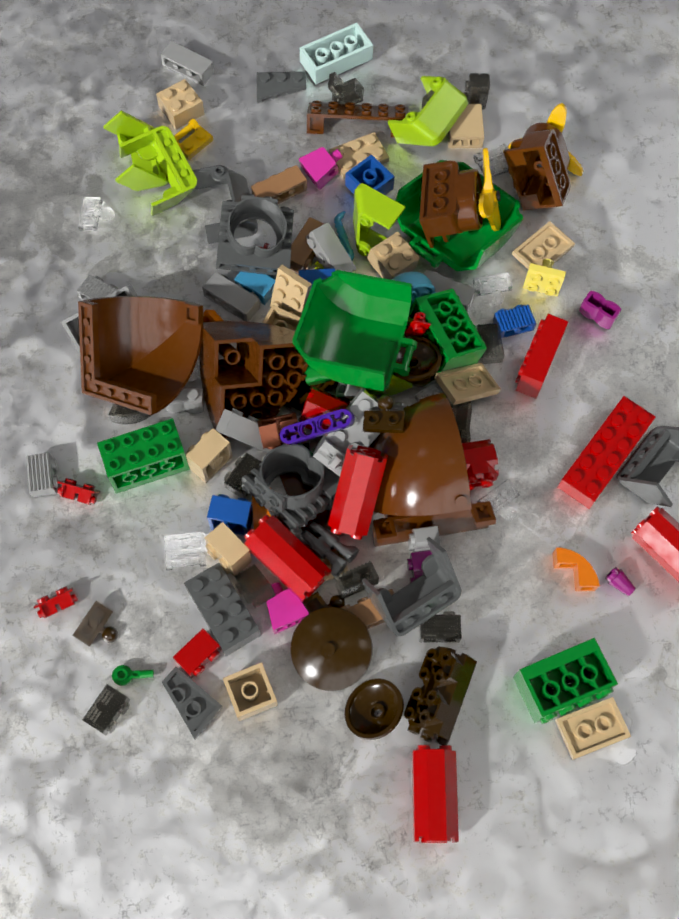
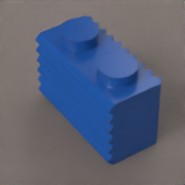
[493,304,536,339]

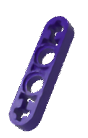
[280,409,355,445]

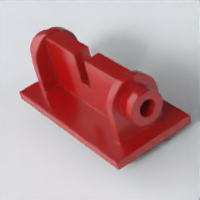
[405,312,431,337]
[57,478,101,505]
[34,586,78,618]

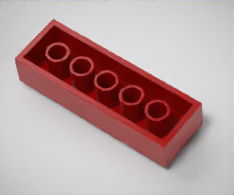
[557,396,656,509]

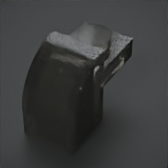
[328,72,364,104]

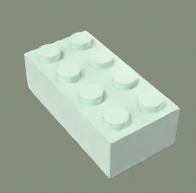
[299,23,373,84]

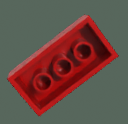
[515,314,569,399]

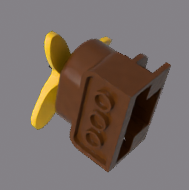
[503,103,584,211]
[420,148,501,248]

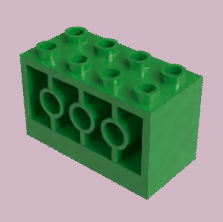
[409,288,487,375]
[97,418,190,494]
[513,638,618,724]

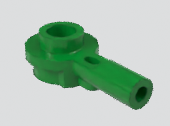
[112,665,154,686]

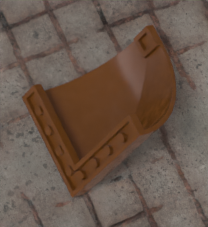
[78,296,203,415]

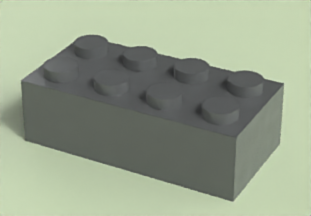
[184,563,261,656]

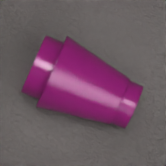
[605,567,636,596]

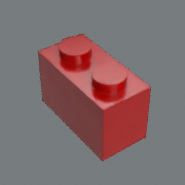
[173,629,222,679]

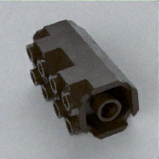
[404,646,477,745]

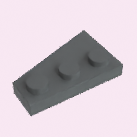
[257,72,306,103]
[162,666,223,740]

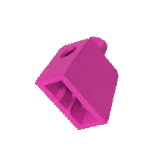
[298,147,343,190]
[266,582,309,634]

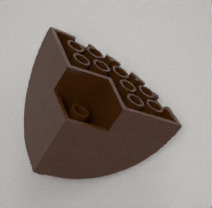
[199,321,308,438]
[369,393,472,516]

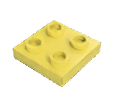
[523,259,566,296]

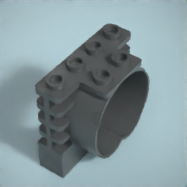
[216,194,294,276]
[242,442,340,534]

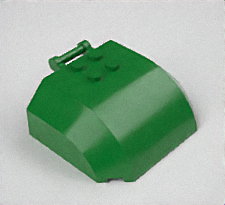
[395,160,523,271]
[292,270,417,392]

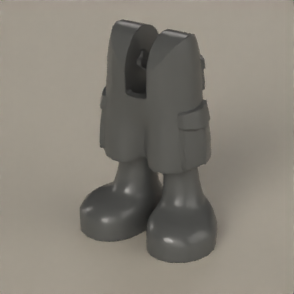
[300,521,360,578]

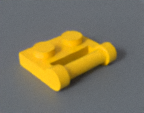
[174,118,213,160]

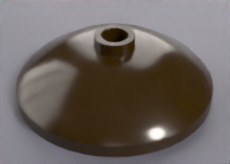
[393,336,442,381]
[344,679,404,740]

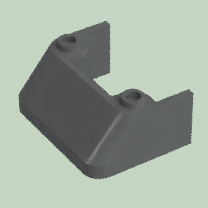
[192,165,258,244]
[617,426,679,507]
[362,537,462,636]

